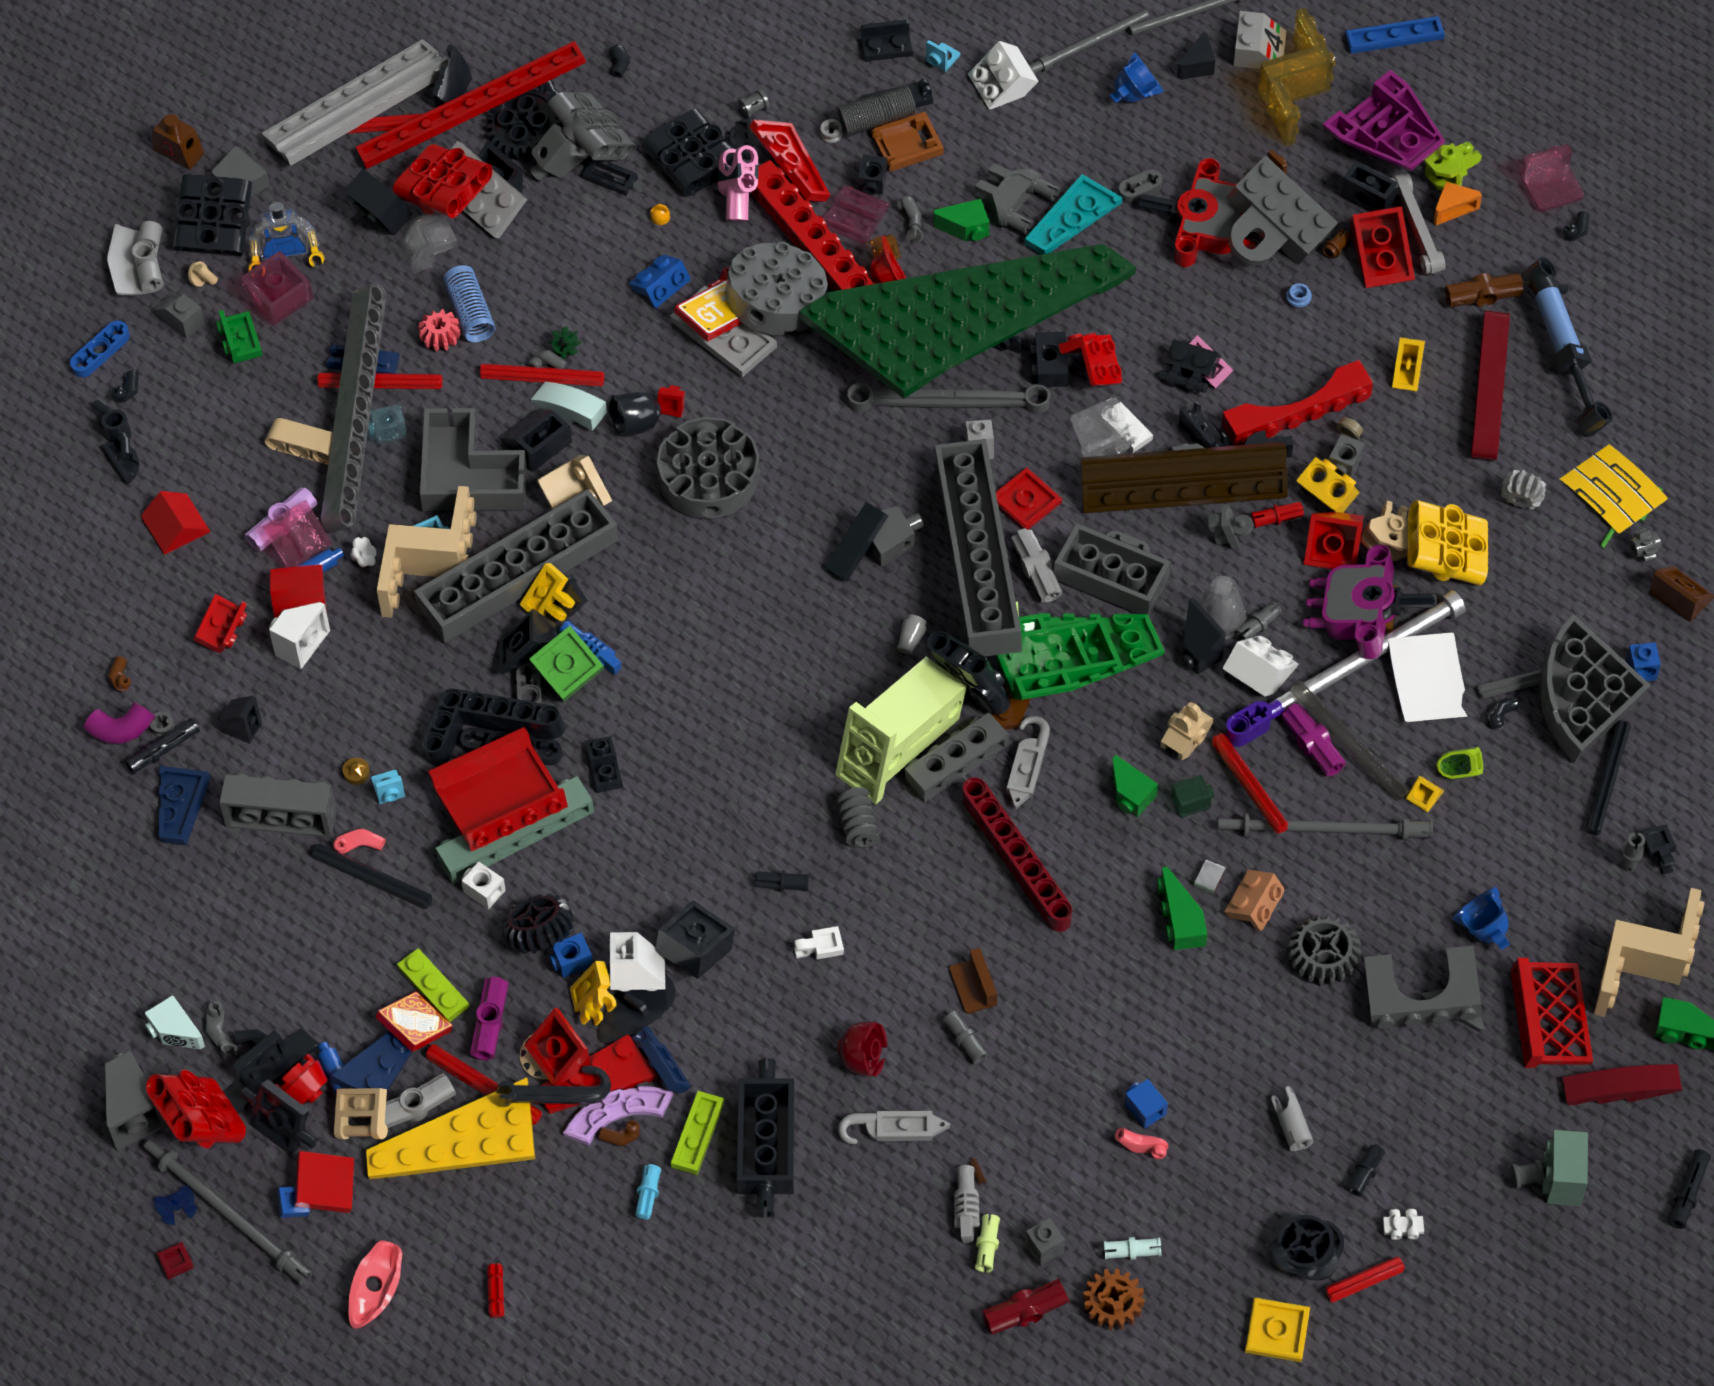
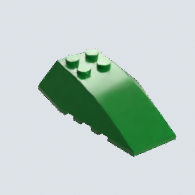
[995,613,1165,700]

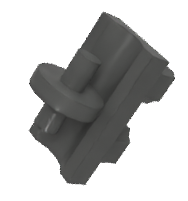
[1209,504,1254,550]

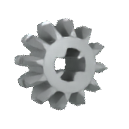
[1501,470,1546,509]

